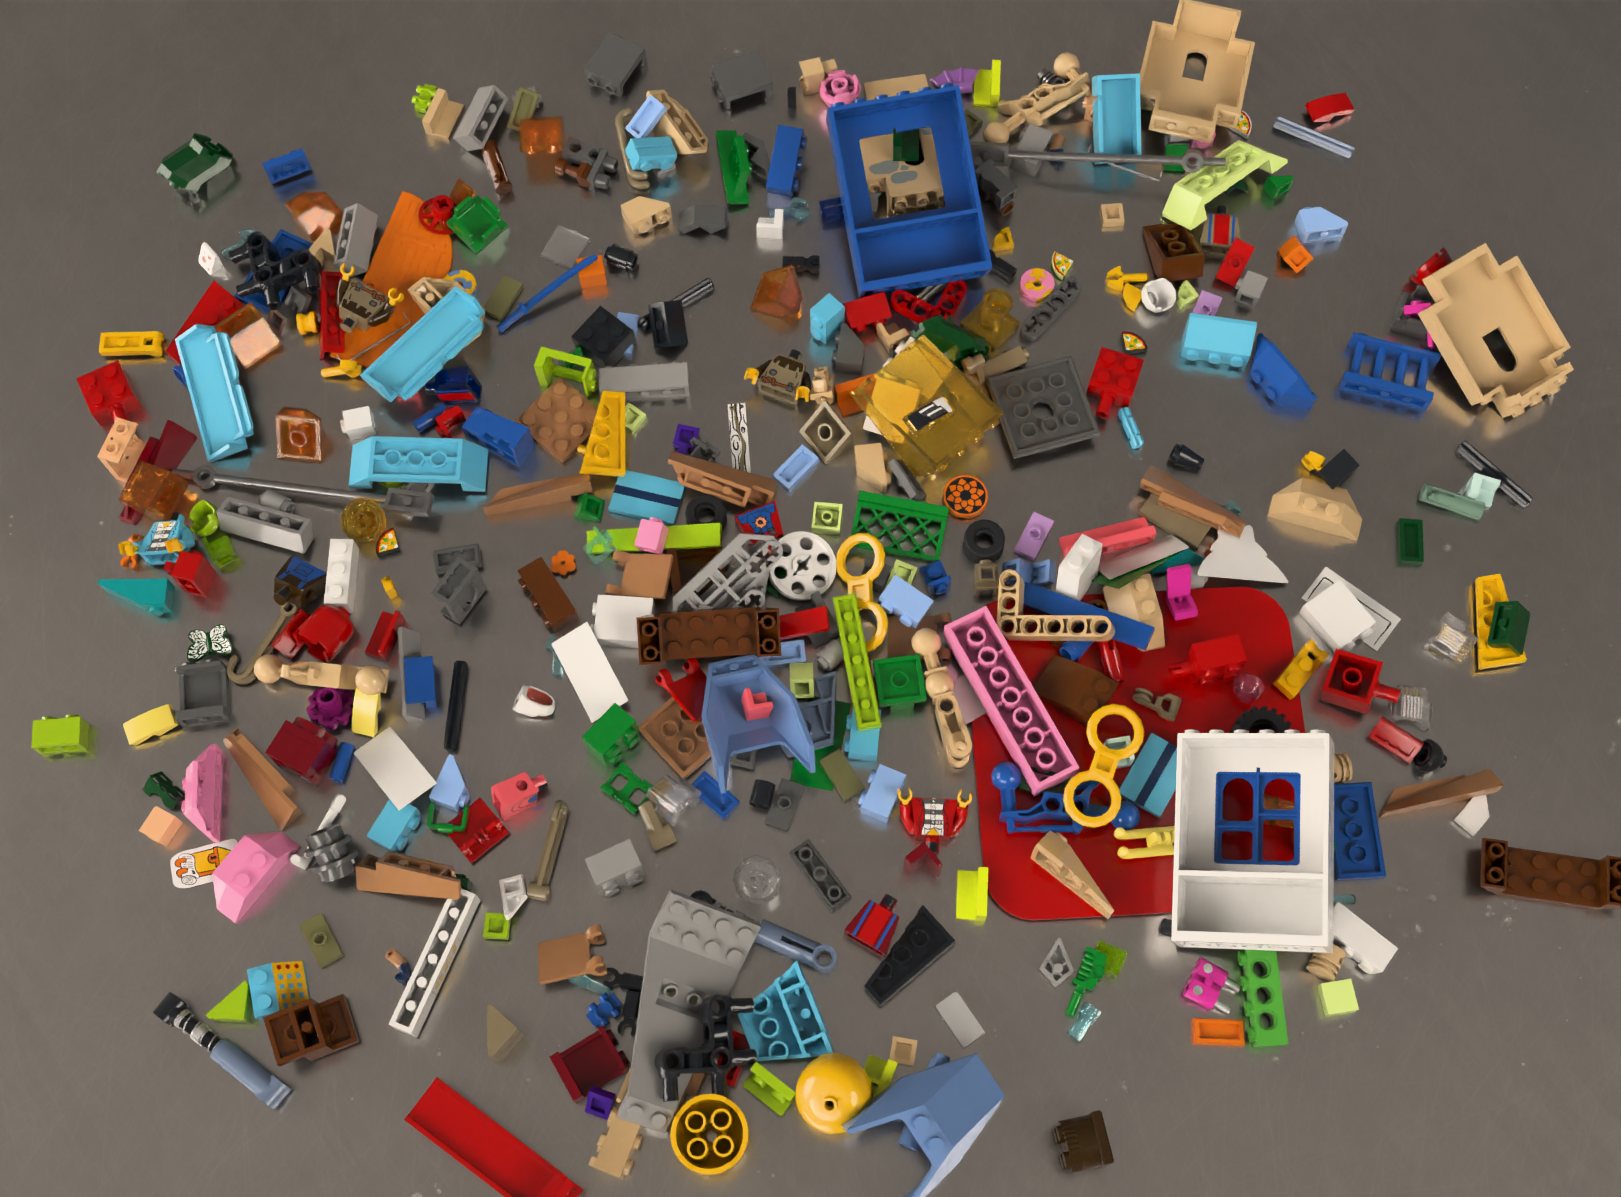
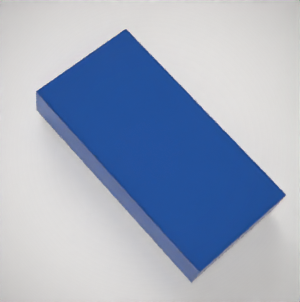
[688,770,740,820]

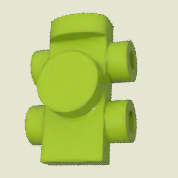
[412,84,437,113]

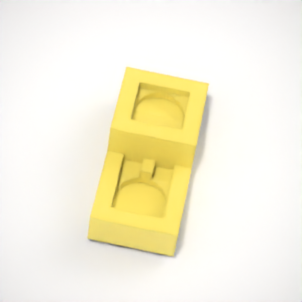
[352,687,381,737]
[123,704,178,746]

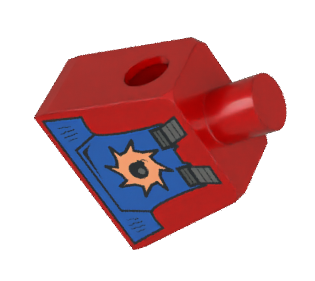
[734,500,783,555]

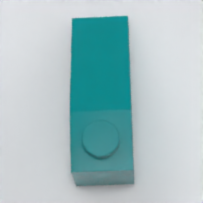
[98,578,175,615]

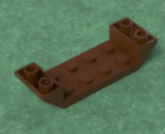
[636,606,781,665]
[1480,838,1621,910]

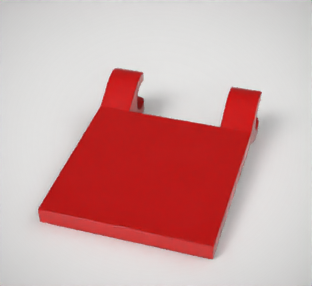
[655,658,707,723]

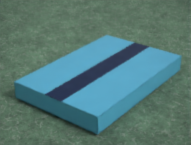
[608,470,686,526]
[1119,733,1177,818]

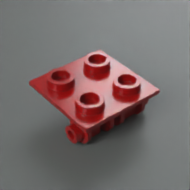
[447,797,510,864]

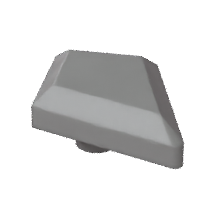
[1039,937,1075,988]

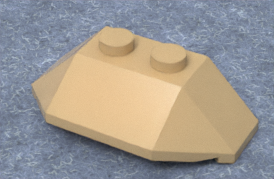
[646,90,709,154]
[408,276,485,348]
[1267,478,1362,541]
[1102,572,1165,652]

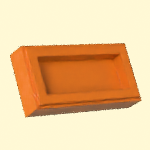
[1192,1018,1245,1046]

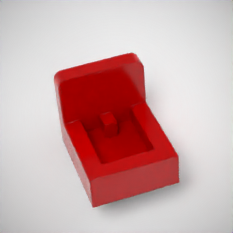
[435,405,466,438]

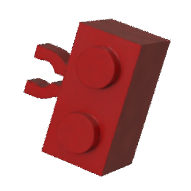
[163,550,216,597]

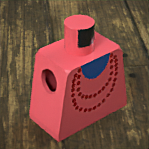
[491,772,548,822]

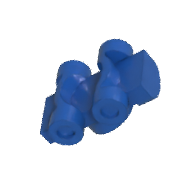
[586,992,622,1027]

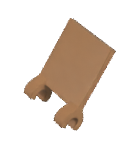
[605,551,674,599]
[888,613,952,663]
[538,924,607,985]

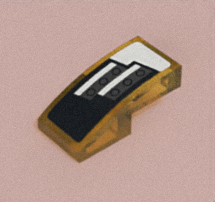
[902,395,956,437]

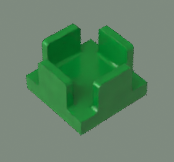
[447,195,508,255]
[873,654,927,711]

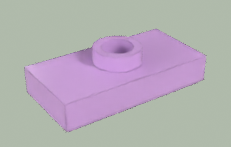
[1192,290,1222,316]
[1014,512,1054,561]

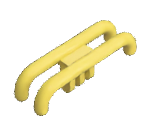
[1114,826,1175,859]

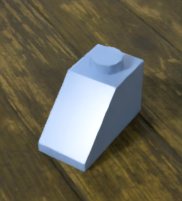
[1294,207,1348,243]
[429,754,470,813]

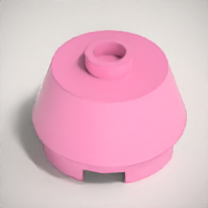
[819,70,861,107]

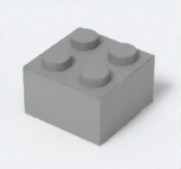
[584,839,646,896]

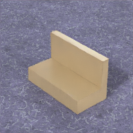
[422,88,465,140]

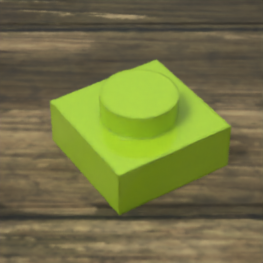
[483,912,511,940]

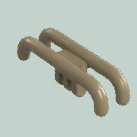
[615,108,650,189]

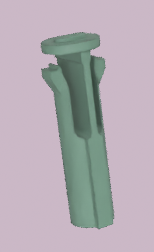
[1419,483,1485,520]

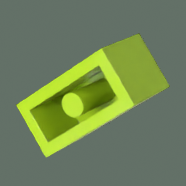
[31,714,89,754]

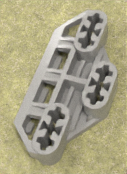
[673,533,783,611]

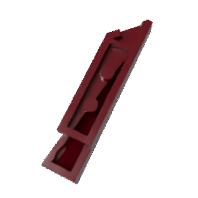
[119,420,197,525]

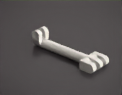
[290,794,346,870]

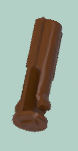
[481,140,513,195]

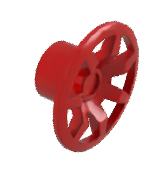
[418,195,459,235]

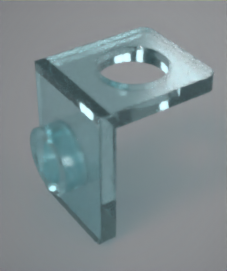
[583,526,616,565]

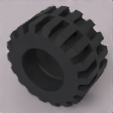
[1230,706,1292,733]

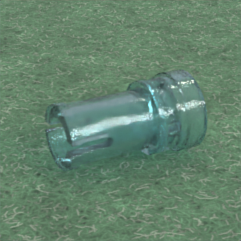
[1067,1002,1101,1041]

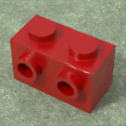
[842,292,892,334]

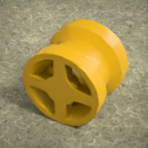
[296,311,319,335]

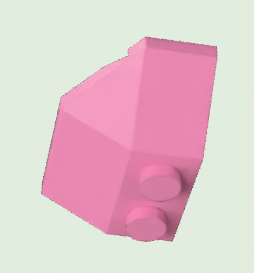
[182,744,223,843]
[212,832,301,924]

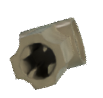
[638,799,677,851]

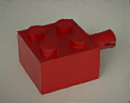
[1086,347,1144,419]
[76,360,142,426]
[1168,634,1247,686]
[1321,649,1401,715]

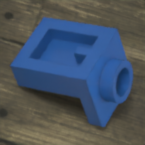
[919,560,951,595]

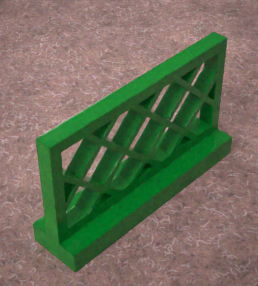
[851,490,949,562]

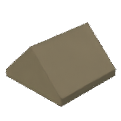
[799,400,854,464]
[487,1005,525,1063]

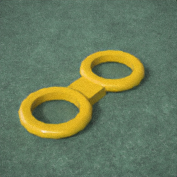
[836,533,888,652]
[1063,704,1144,828]

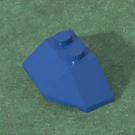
[1250,333,1317,410]

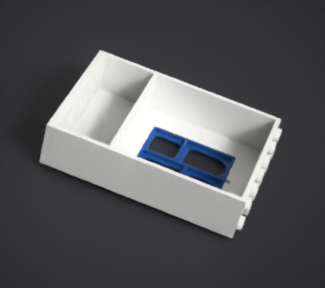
[1171,730,1334,953]

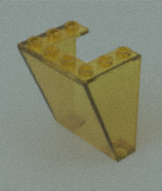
[850,335,1004,478]

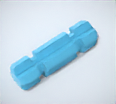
[1118,407,1144,449]

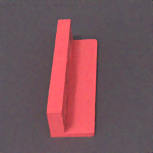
[1058,517,1157,558]

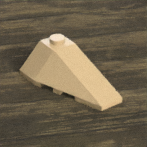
[1030,830,1114,919]

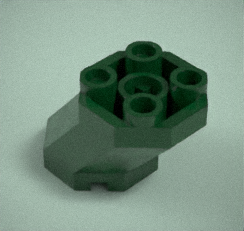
[156,133,233,193]
[910,315,989,373]

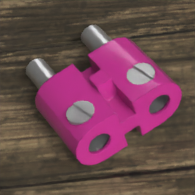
[1183,957,1241,1014]

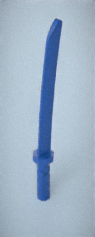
[496,255,598,333]

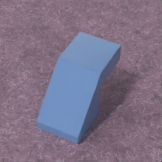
[1002,558,1056,587]

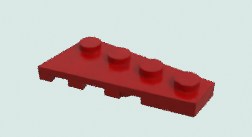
[165,280,246,365]

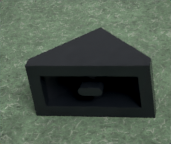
[1317,449,1360,489]

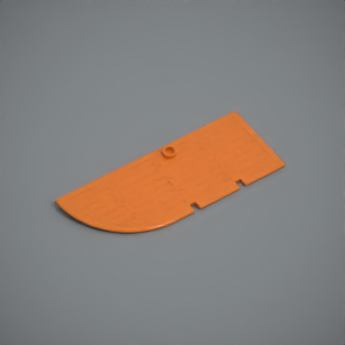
[330,191,453,368]

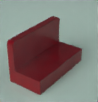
[903,842,943,878]

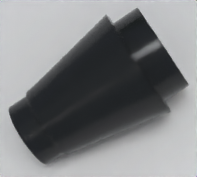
[1169,444,1204,471]

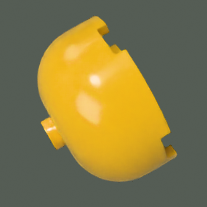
[795,1053,873,1134]
[671,1094,749,1175]

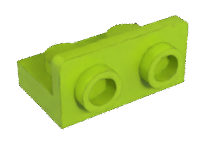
[742,1062,796,1116]

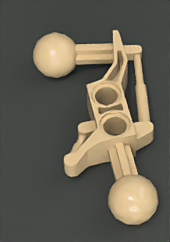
[983,52,1092,143]
[254,654,389,695]

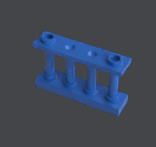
[1338,333,1441,410]

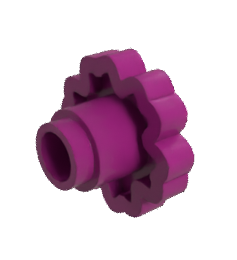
[306,687,354,730]

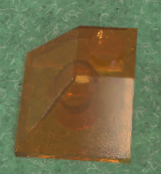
[285,192,343,243]
[750,265,803,319]
[275,406,322,462]

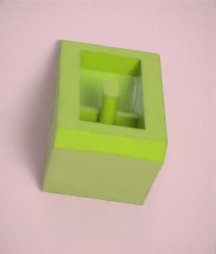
[206,980,253,1023]

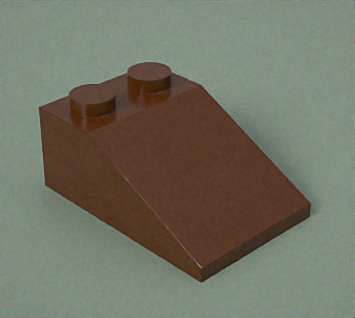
[1142,222,1205,282]
[1033,654,1119,728]

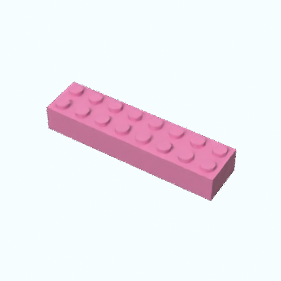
[943,606,1080,797]

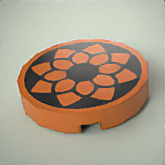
[943,475,988,519]

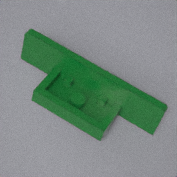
[715,130,752,204]

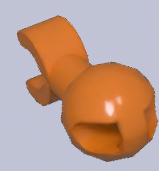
[120,534,144,570]

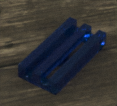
[819,197,844,224]

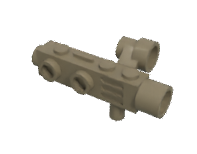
[948,346,1030,399]

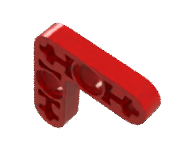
[889,280,967,324]

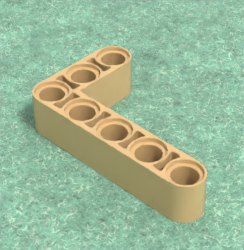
[997,569,1115,641]

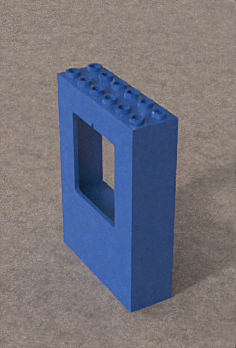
[826,83,993,298]

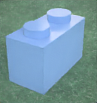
[877,575,934,629]
[858,764,906,824]

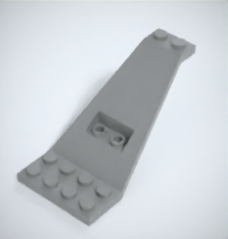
[617,889,761,1134]

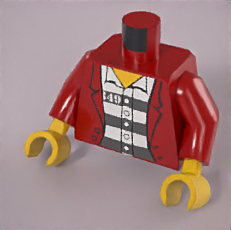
[897,787,972,855]

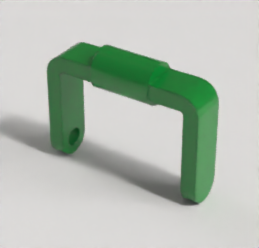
[427,802,469,834]

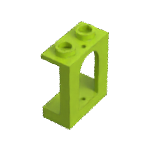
[534,346,599,399]

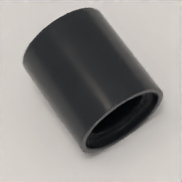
[749,779,776,810]

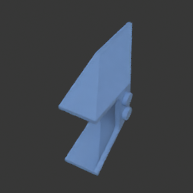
[702,654,815,794]
[841,1053,1005,1197]

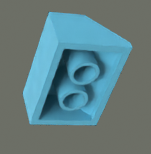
[1180,313,1257,367]

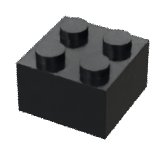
[571,306,637,368]

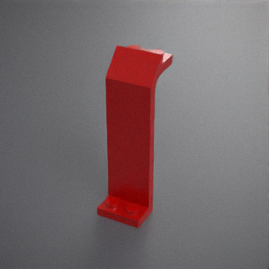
[404,1077,583,1197]

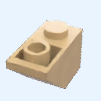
[621,196,672,236]
[854,443,891,493]

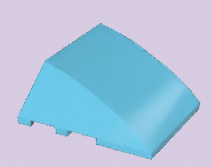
[738,961,834,1061]

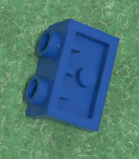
[262,148,311,184]

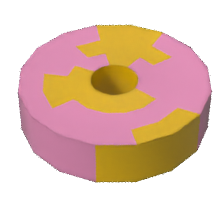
[1019,268,1055,303]

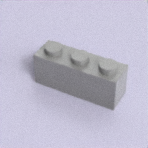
[453,85,509,151]
[333,203,378,277]

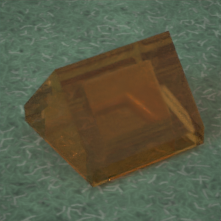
[449,178,475,205]

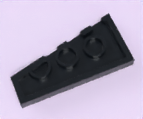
[864,905,955,1007]

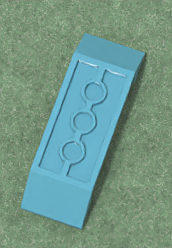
[349,436,488,492]

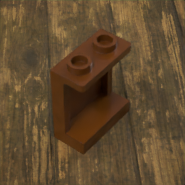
[667,547,727,596]

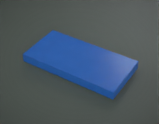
[235,229,313,315]
[1334,782,1386,881]

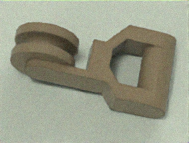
[1132,688,1182,722]

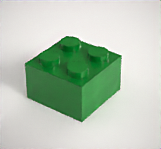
[582,703,640,768]

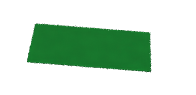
[790,696,851,791]

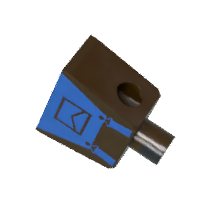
[273,555,327,607]

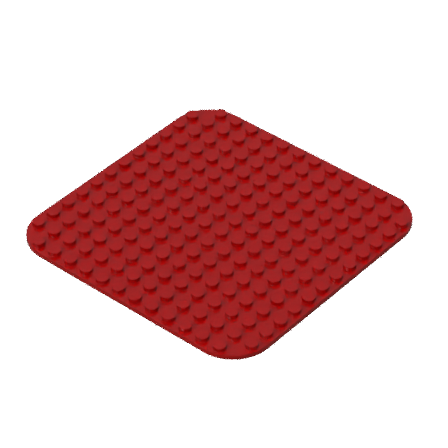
[971,587,1305,920]

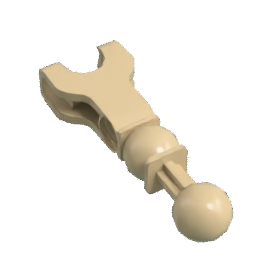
[911,628,972,768]

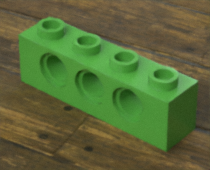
[1238,950,1289,1048]

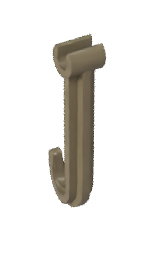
[227,602,299,685]
[527,800,568,901]

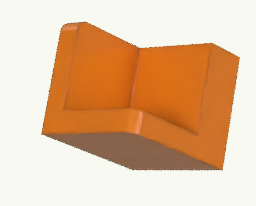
[1278,235,1314,273]
[576,255,607,288]

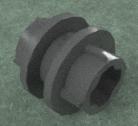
[304,825,358,882]

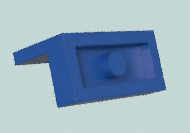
[404,656,436,709]

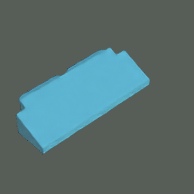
[360,286,485,403]
[175,324,254,462]

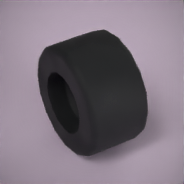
[685,494,727,531]
[963,519,1005,564]

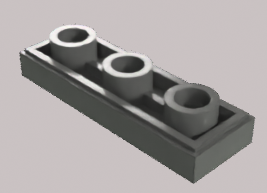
[789,839,851,912]

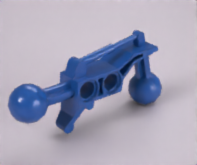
[991,761,1140,835]

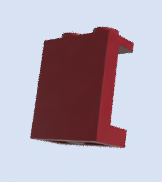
[550,1025,630,1104]

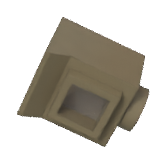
[974,560,999,597]

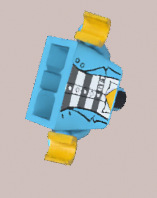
[118,513,195,565]

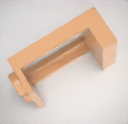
[97,417,147,482]

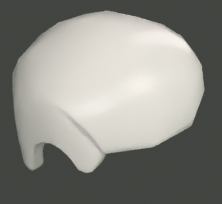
[1141,278,1176,313]

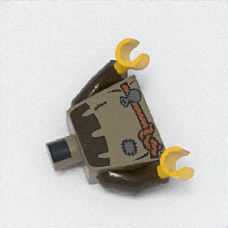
[335,263,404,333]
[744,349,812,405]

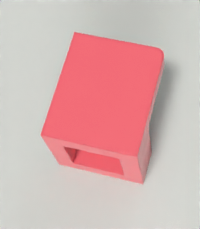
[741,688,774,721]

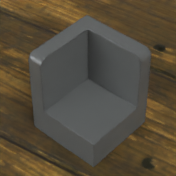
[861,557,892,594]

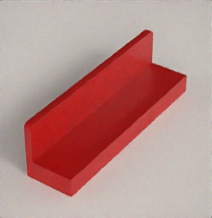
[319,271,345,359]

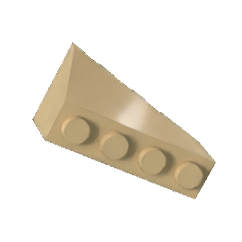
[588,1068,643,1180]

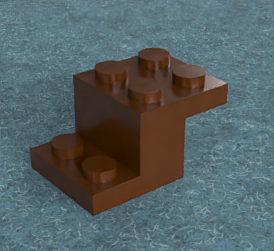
[263,994,360,1067]

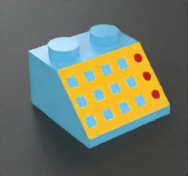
[247,961,310,1023]

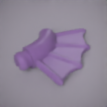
[930,66,979,94]

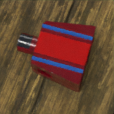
[844,894,899,958]

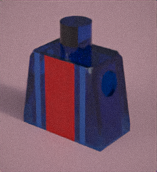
[425,366,482,406]

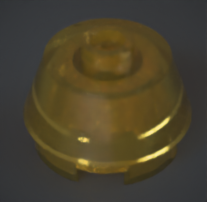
[340,498,386,544]

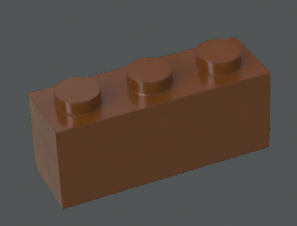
[517,557,579,633]

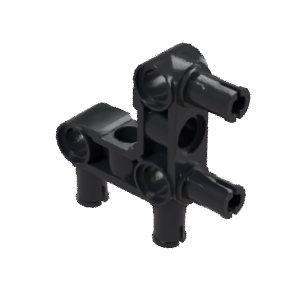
[228,231,321,310]
[654,994,757,1102]

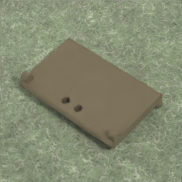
[1138,493,1211,550]

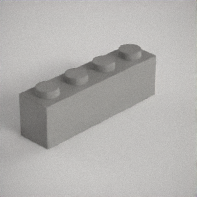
[599,361,690,400]
[216,496,314,554]

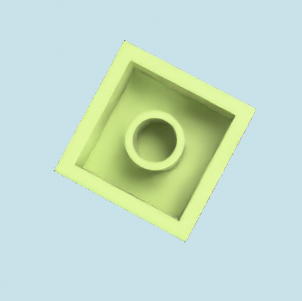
[811,502,843,536]
[1317,979,1359,1017]

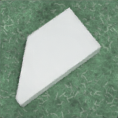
[1453,795,1490,836]
[499,874,527,920]

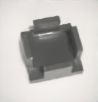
[1390,285,1435,342]

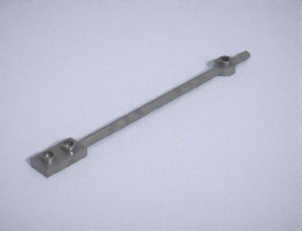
[970,142,1226,173]
[171,465,434,517]

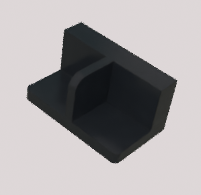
[648,300,688,348]

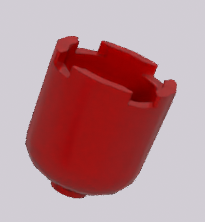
[293,605,354,663]

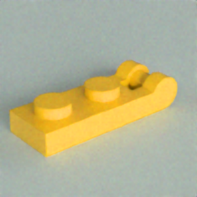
[99,331,164,357]
[1273,638,1329,700]

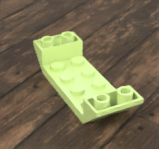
[1162,140,1288,230]

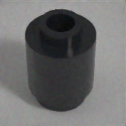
[604,244,638,271]

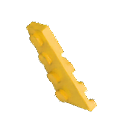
[579,390,626,477]
[1475,574,1527,670]

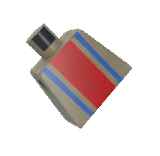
[1198,206,1241,256]

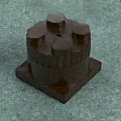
[1053,1110,1114,1173]

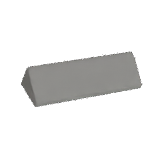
[397,627,425,723]

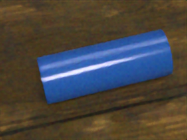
[412,403,447,433]
[329,742,355,783]

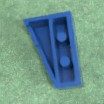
[766,125,807,197]
[462,407,535,468]

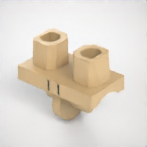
[810,366,836,405]

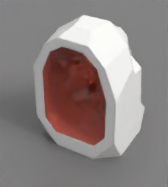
[512,685,555,717]

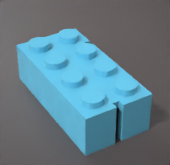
[1092,73,1141,164]

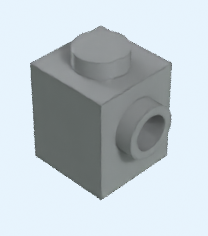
[1234,270,1268,310]

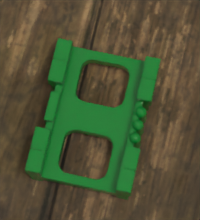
[600,762,655,815]

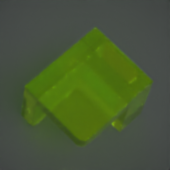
[201,535,239,569]
[1095,940,1127,979]

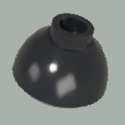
[1413,739,1447,772]

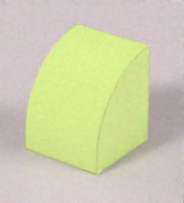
[790,662,814,698]

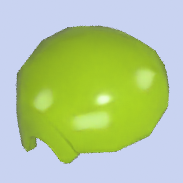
[188,499,219,537]

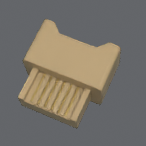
[799,57,837,96]

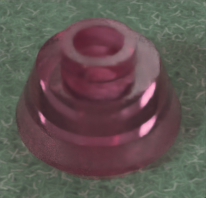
[1234,673,1265,703]

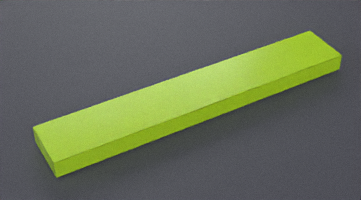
[587,523,722,555]
[833,593,882,731]

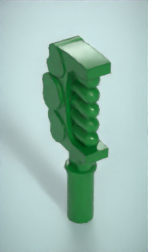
[1065,947,1107,1017]

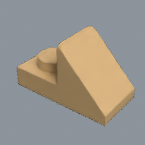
[309,227,336,266]

